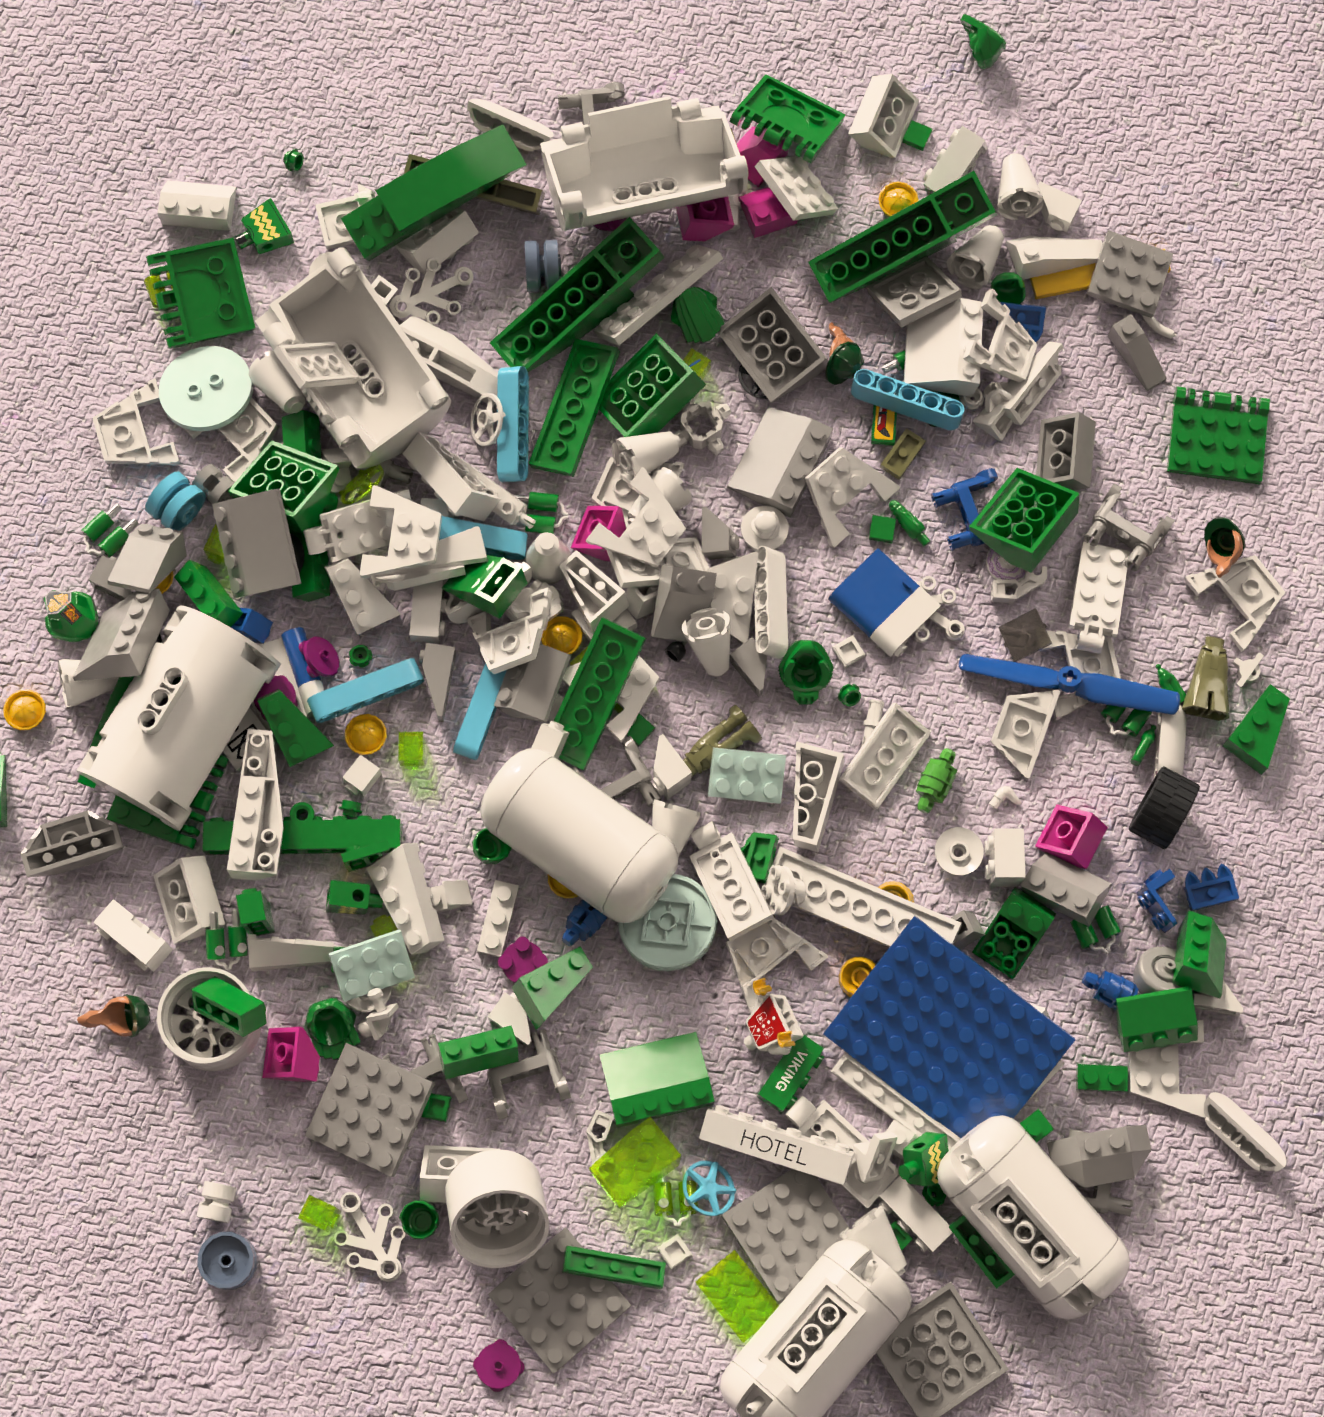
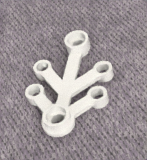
[390,258,473,325]
[914,576,965,643]
[334,1192,406,1282]

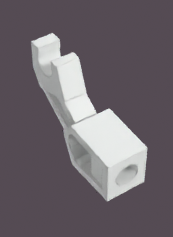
[991,566,1047,603]
[586,1110,615,1178]

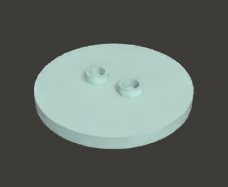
[159,346,253,431]
[618,874,717,971]

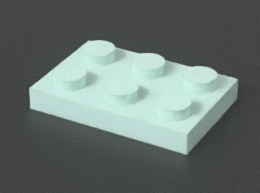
[708,747,786,804]
[328,929,415,1002]

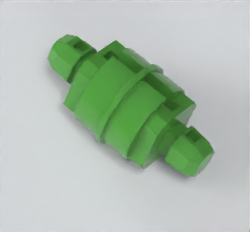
[916,748,957,814]

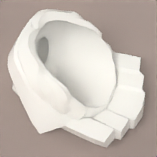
[505,579,564,630]

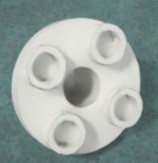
[741,506,789,552]
[761,865,806,916]

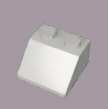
[652,734,692,800]

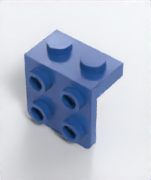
[1136,869,1177,933]

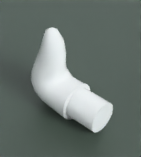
[989,786,1022,810]

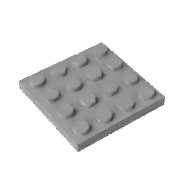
[305,1043,435,1177]
[721,1169,850,1303]
[488,1227,632,1374]
[875,1282,1009,1417]

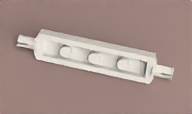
[452,453,536,529]

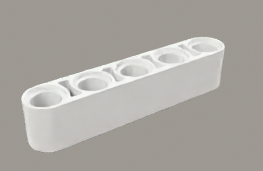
[754,546,788,659]

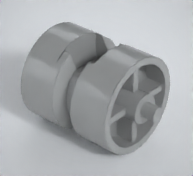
[192,464,234,504]

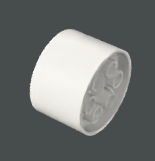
[157,967,262,1071]
[445,1150,549,1268]

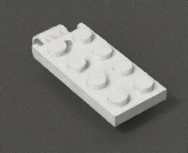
[303,489,411,562]
[1068,541,1130,654]
[689,821,774,941]
[785,1096,899,1209]

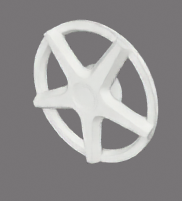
[470,393,506,446]

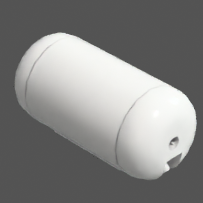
[481,748,678,923]
[937,1115,1130,1320]
[720,1240,912,1417]

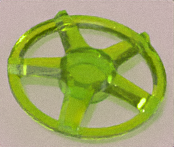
[339,465,384,505]

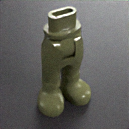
[683,705,762,777]

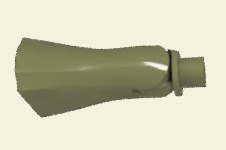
[1182,636,1229,721]

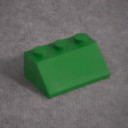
[1172,911,1227,999]
[1116,986,1198,1053]

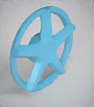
[682,1161,736,1216]

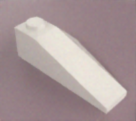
[1006,236,1103,280]

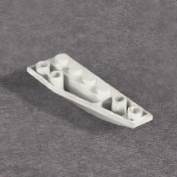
[400,315,498,408]
[227,729,284,880]

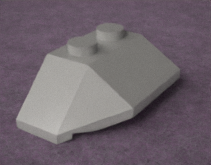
[20,810,124,878]
[1047,1125,1152,1188]

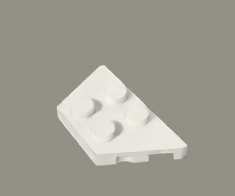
[707,552,758,644]
[991,690,1060,779]

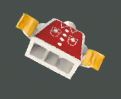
[744,978,804,1055]

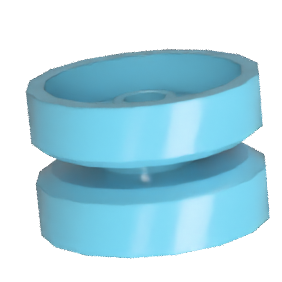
[145,472,206,531]

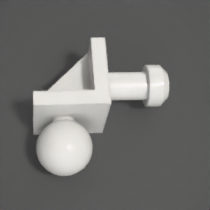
[358,988,399,1040]

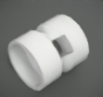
[196,1181,237,1223]

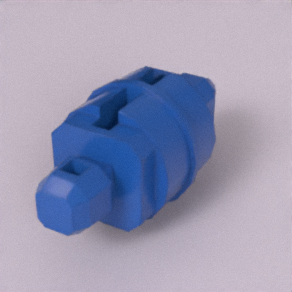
[562,899,607,946]
[1082,970,1140,1009]

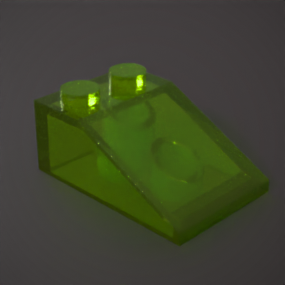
[589,1117,682,1209]

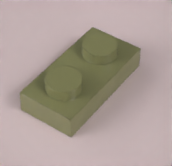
[880,428,926,480]

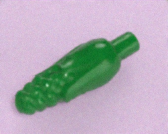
[889,500,931,547]

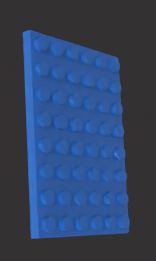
[823,915,1076,1138]

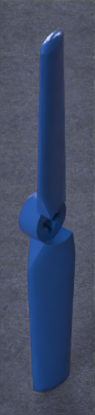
[959,654,1180,715]

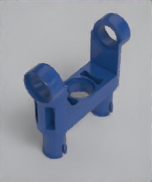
[931,468,998,551]

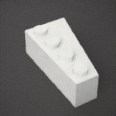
[403,432,501,521]
[793,741,845,852]
[366,843,444,955]

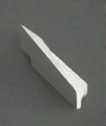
[973,342,1063,441]
[371,526,488,591]

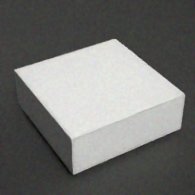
[832,635,865,669]
[657,1234,692,1270]

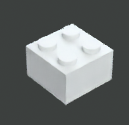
[984,828,1025,887]

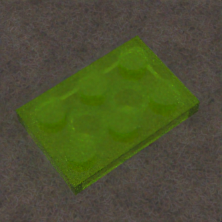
[695,1250,779,1343]

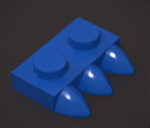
[996,302,1046,342]
[1184,864,1239,911]

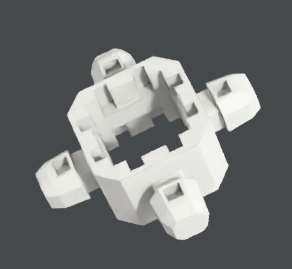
[675,399,731,455]

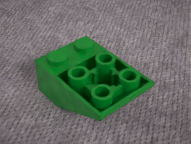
[442,555,528,619]
[972,887,1056,980]

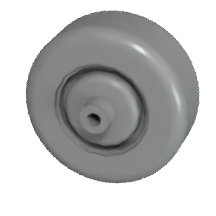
[1133,947,1182,994]

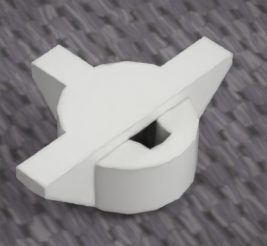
[354,184,376,206]
[983,381,1012,413]
[1233,653,1264,688]

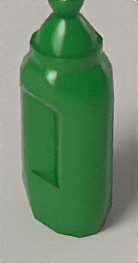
[1155,664,1186,703]
[1130,725,1157,766]

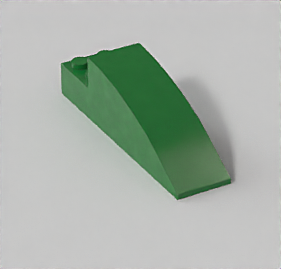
[341,125,527,261]
[808,171,997,303]
[489,217,665,372]

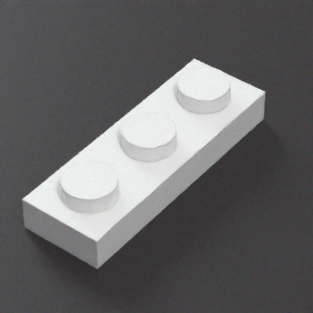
[477,880,519,957]

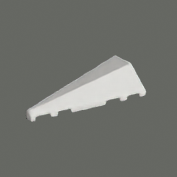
[248,934,354,972]

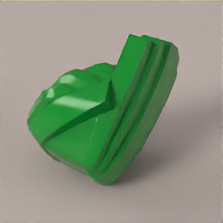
[960,14,1006,70]
[671,287,725,343]
[304,998,360,1060]

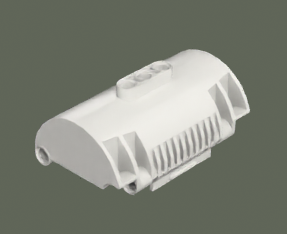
[540,96,748,231]
[255,247,451,469]
[76,606,281,831]

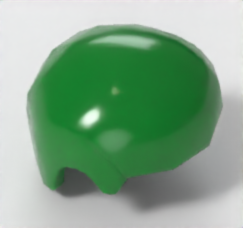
[990,272,1025,304]
[472,828,512,864]
[399,1200,439,1240]

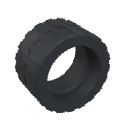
[1129,766,1200,849]

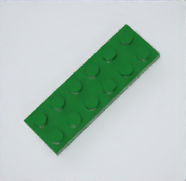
[529,339,620,477]
[554,617,647,770]

